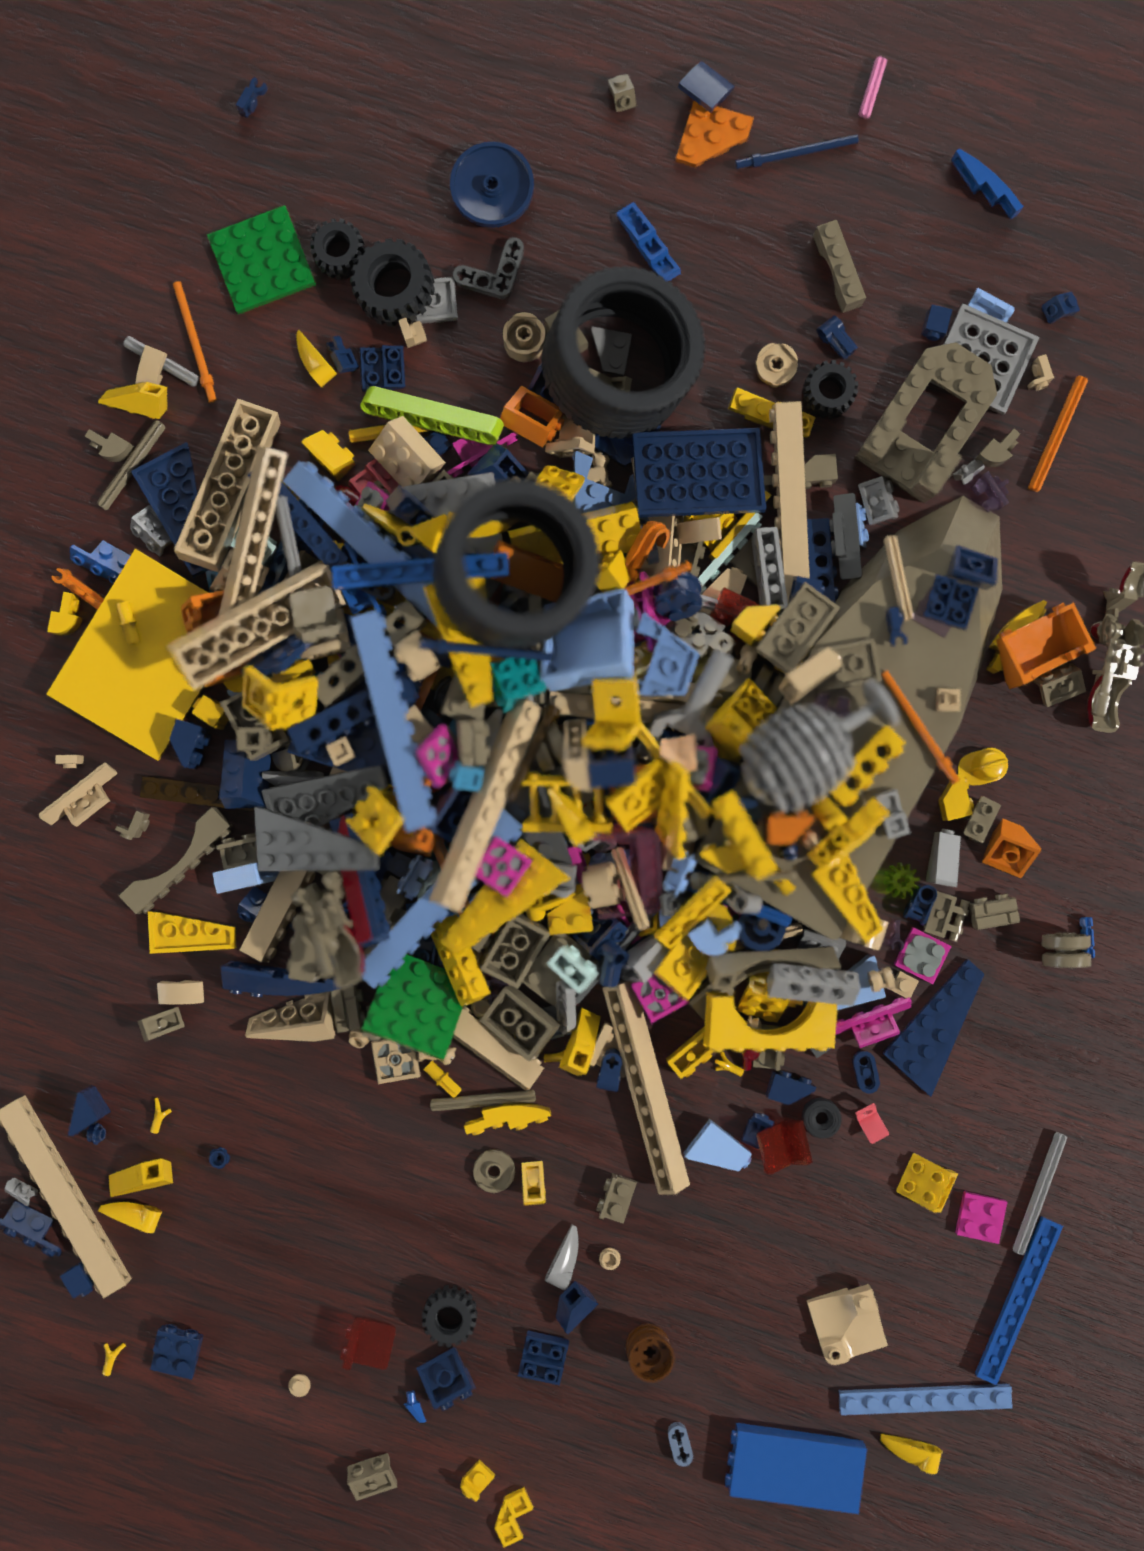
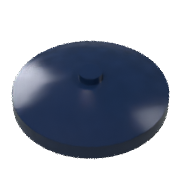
[450,142,534,228]

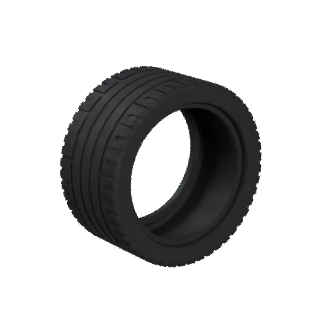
[541,266,705,439]
[433,479,600,649]

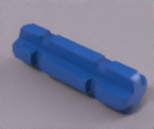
[1079,917,1095,959]

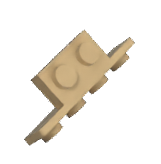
[38,763,117,827]

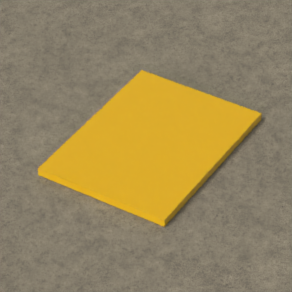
[46,549,208,761]

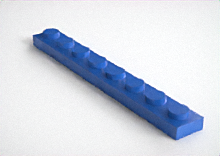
[332,552,509,590]
[975,1216,1063,1385]

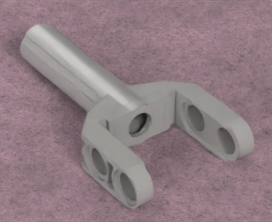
[636,650,734,758]

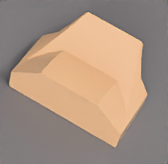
[661,734,697,771]

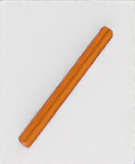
[1028,375,1088,492]

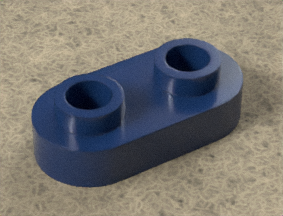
[852,1050,880,1094]

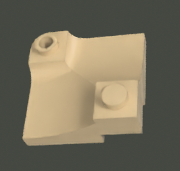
[806,1284,888,1365]

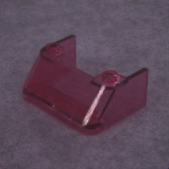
[592,823,663,919]

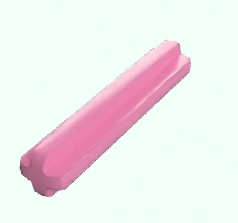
[859,56,887,119]

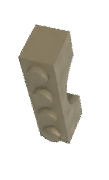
[813,219,866,313]

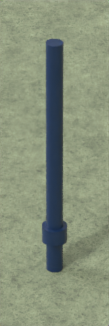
[735,134,859,169]
[419,639,552,662]

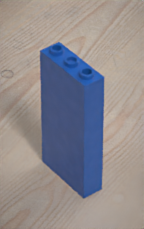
[725,1423,867,1514]

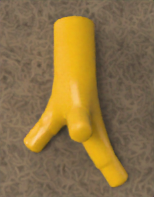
[544,1050,565,1062]
[715,1052,744,1077]
[150,1098,172,1134]
[102,1343,126,1376]

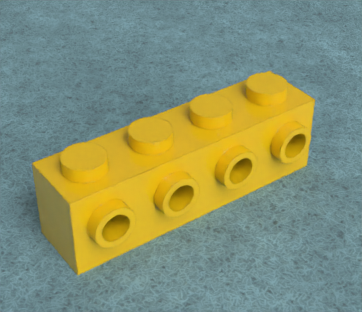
[711,791,778,881]
[431,914,490,1007]
[666,1010,747,1079]

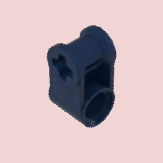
[903,883,937,926]
[596,1048,622,1092]

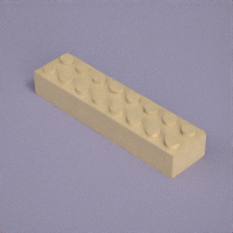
[174,399,281,573]
[167,562,346,689]

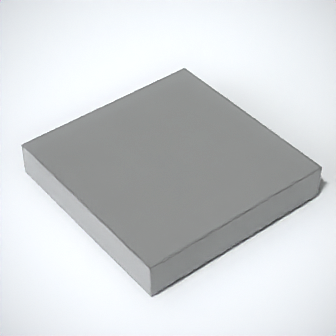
[416,277,458,323]

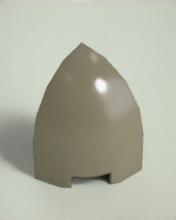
[271,749,304,771]

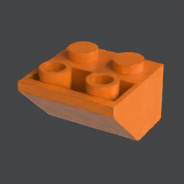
[764,812,814,844]

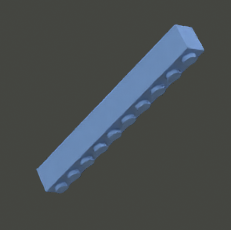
[283,461,438,627]
[351,611,437,832]
[362,809,523,988]

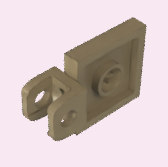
[668,610,734,660]

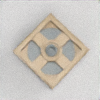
[371,1039,421,1084]

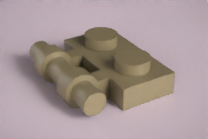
[922,891,970,942]

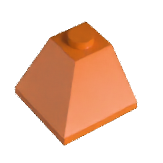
[982,819,1041,878]

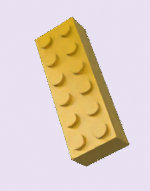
[508,501,641,564]

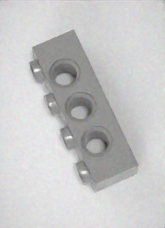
[751,527,788,616]
[766,963,860,1006]

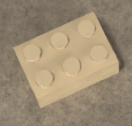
[368,416,445,487]

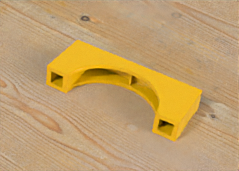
[704,992,837,1052]

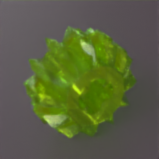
[883,862,920,899]

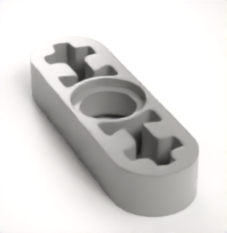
[556,979,576,1035]

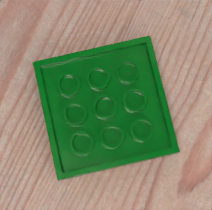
[207,205,316,314]
[362,954,463,1061]

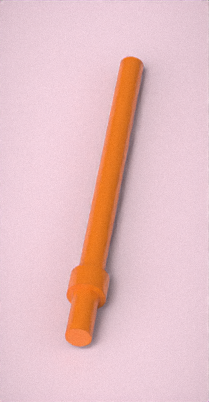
[173,281,217,402]
[624,562,692,596]
[881,670,960,785]

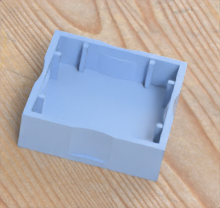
[541,589,634,692]

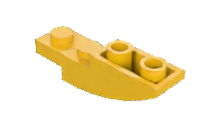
[728,387,815,438]
[986,600,1047,674]
[808,797,890,871]
[464,1103,551,1136]

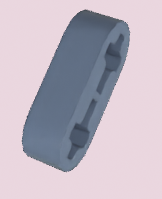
[668,1422,693,1467]

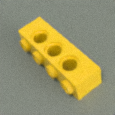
[828,725,906,807]

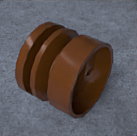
[625,1323,675,1382]

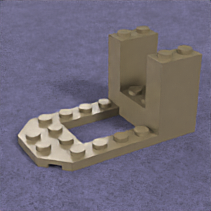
[854,342,997,503]

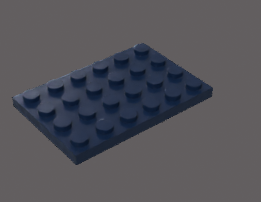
[632,428,766,517]

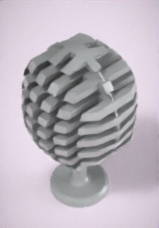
[740,678,900,811]

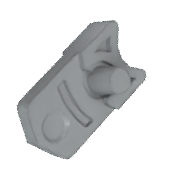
[953,460,985,485]
[5,1178,38,1206]

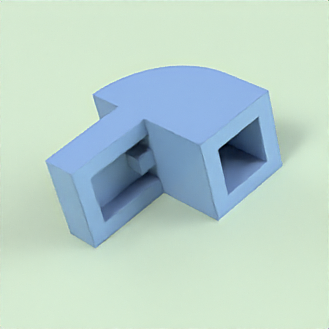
[688,918,741,955]

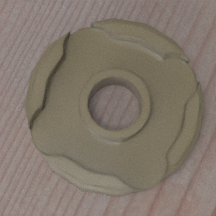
[473,1149,515,1193]

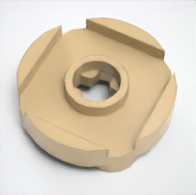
[755,343,798,387]

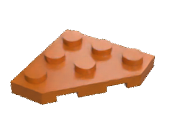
[675,101,754,168]

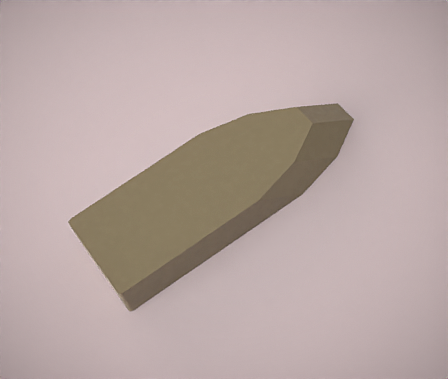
[693,496,1002,940]

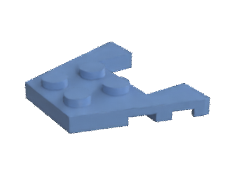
[573,451,636,513]
[636,613,699,696]

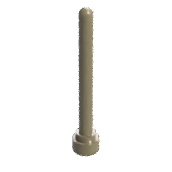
[691,870,797,890]

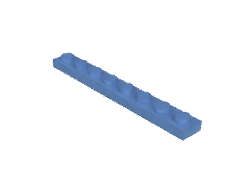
[839,1384,1012,1415]

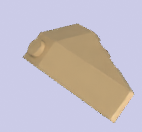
[245,992,336,1041]

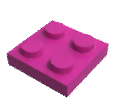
[955,1191,1007,1244]

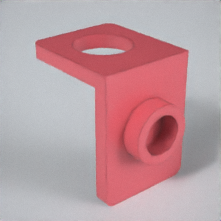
[855,1103,889,1144]

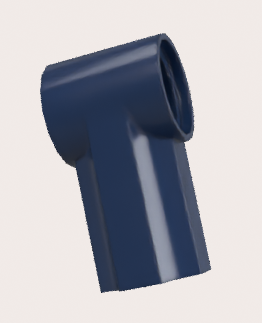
[817,315,858,360]
[599,941,629,988]

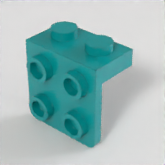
[490,658,547,713]

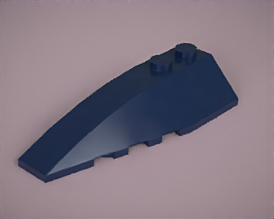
[221,961,354,997]

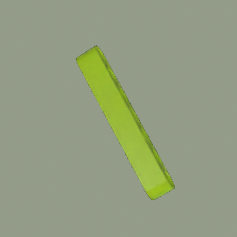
[360,386,504,445]

